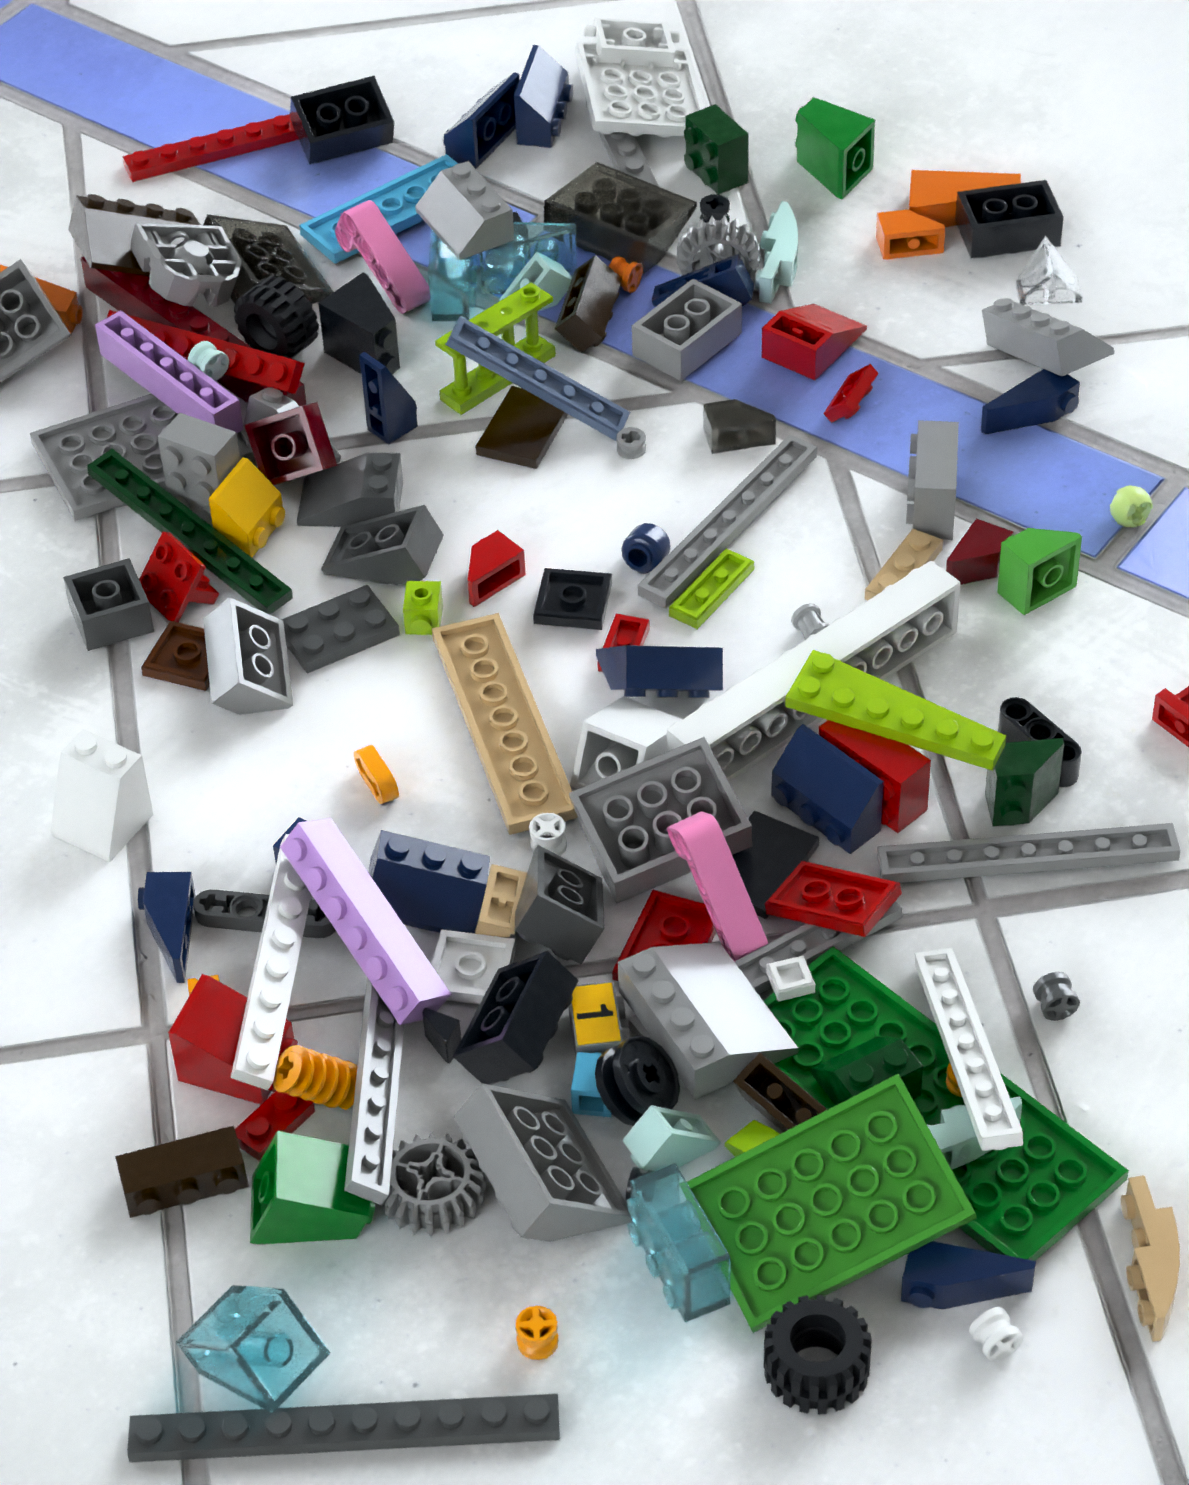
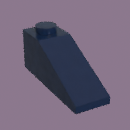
[651,254,755,307]
[359,352,418,445]
[981,369,1080,434]
[138,872,196,983]
[901,1241,1036,1310]

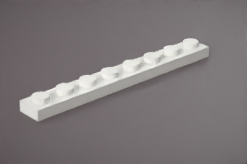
[230,834,311,1090]
[915,948,1023,1151]

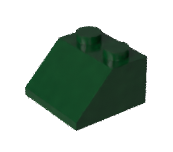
[985,738,1064,826]
[811,1036,923,1105]

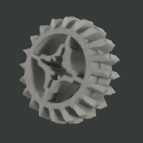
[677,215,760,277]
[381,1132,486,1237]

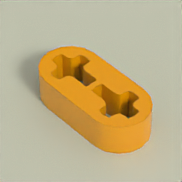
[354,745,399,805]

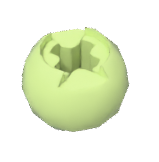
[1110,485,1153,528]

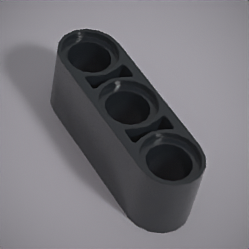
[998,697,1082,787]

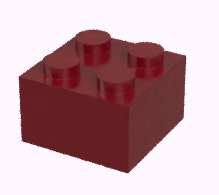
[244,402,337,485]

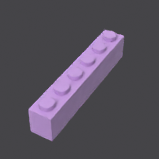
[95,310,244,433]
[280,818,451,1025]

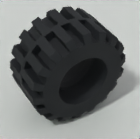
[234,276,319,359]
[764,1295,872,1415]

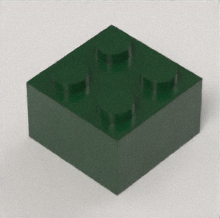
[684,104,749,195]

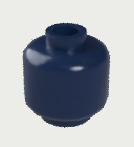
[621,523,671,573]

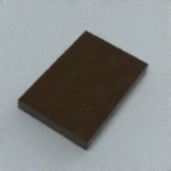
[475,386,568,469]

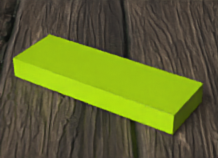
[669,548,754,629]

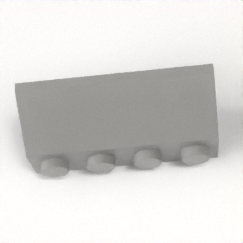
[982,298,1115,376]

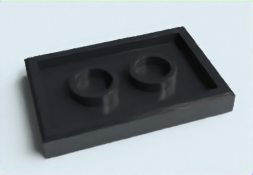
[732,810,819,919]

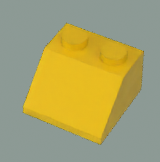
[208,457,285,558]

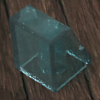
[176,1285,330,1412]

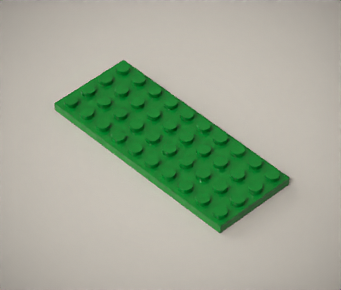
[763,946,1129,1261]

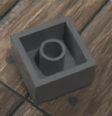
[63,558,154,651]

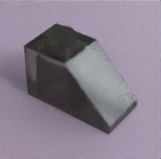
[703,399,776,454]

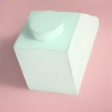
[499,251,572,312]
[622,1105,721,1173]

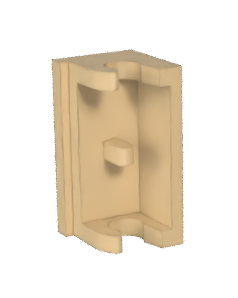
[474,864,527,938]

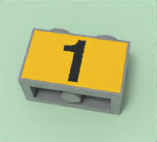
[568,981,630,1058]

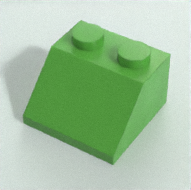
[997,528,1082,615]

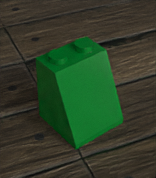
[795,97,875,200]
[250,1131,375,1245]

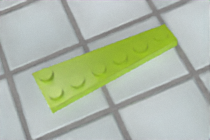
[785,650,1006,771]

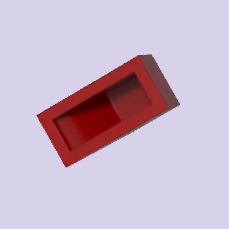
[468,530,526,607]

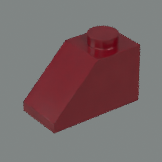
[946,518,1013,585]

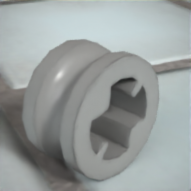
[616,427,646,459]

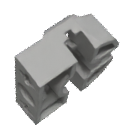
[131,223,242,307]

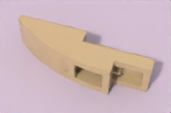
[1121,1175,1180,1342]

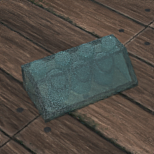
[428,229,478,321]

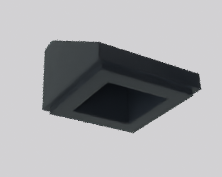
[422,1008,461,1063]

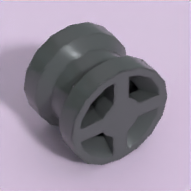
[1033,972,1080,1021]

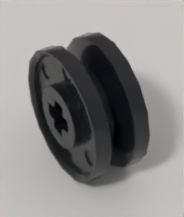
[595,1035,680,1126]

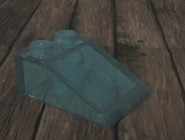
[479,222,578,294]

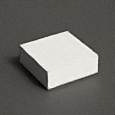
[766,956,815,1001]

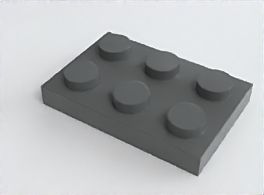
[281,584,400,674]

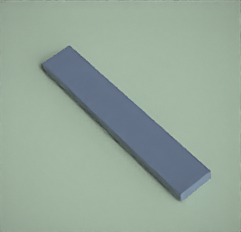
[445,316,630,441]

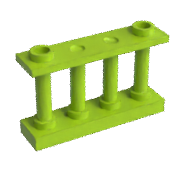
[435,282,556,415]

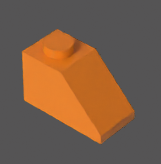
[876,209,945,260]

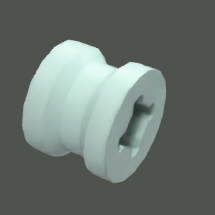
[188,341,229,381]

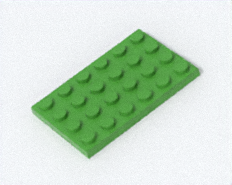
[679,1073,977,1333]

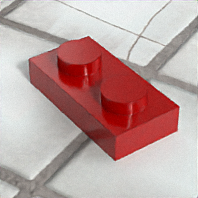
[823,364,878,423]
[597,614,650,672]
[235,1091,315,1162]

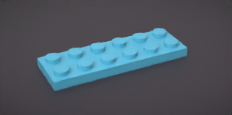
[299,154,458,264]

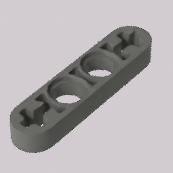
[193,889,336,938]

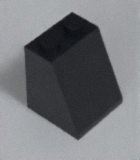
[318,272,400,374]

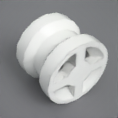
[529,813,567,856]
[969,1307,1023,1361]

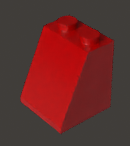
[168,974,298,1105]

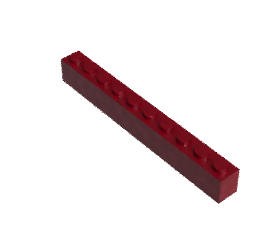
[80,256,307,407]

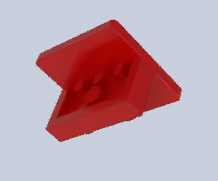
[139,531,219,623]

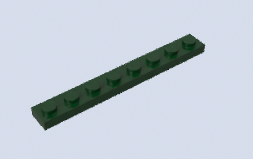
[87,448,293,615]

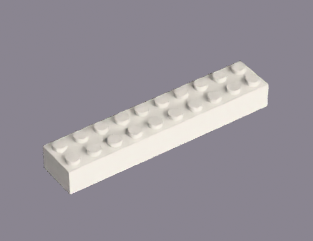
[667,560,961,782]

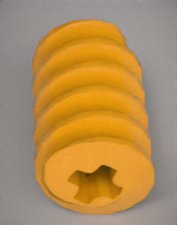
[273,1045,357,1110]

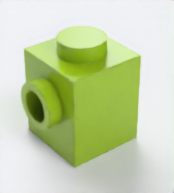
[403,581,443,635]

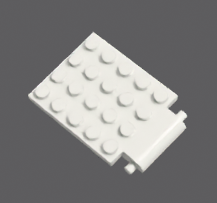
[575,18,705,138]

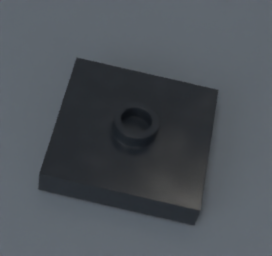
[533,568,612,630]

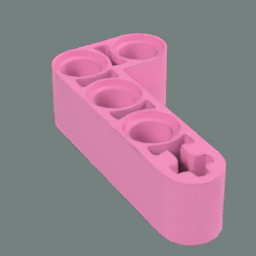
[335,200,432,314]
[667,811,768,962]

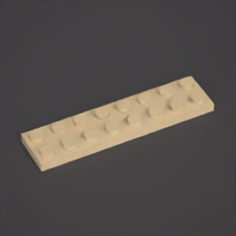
[432,613,578,835]

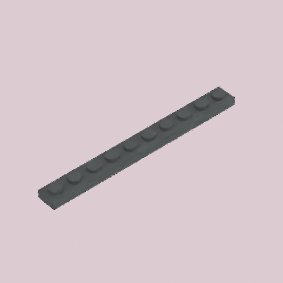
[127,1394,560,1462]

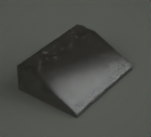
[544,162,697,274]
[203,214,334,305]

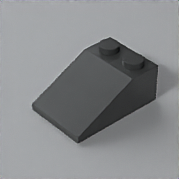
[297,452,403,527]
[321,505,444,585]
[515,845,604,964]

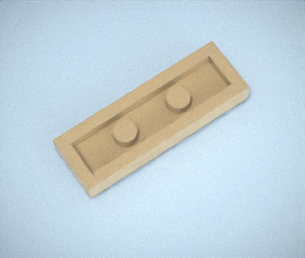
[864,529,943,601]

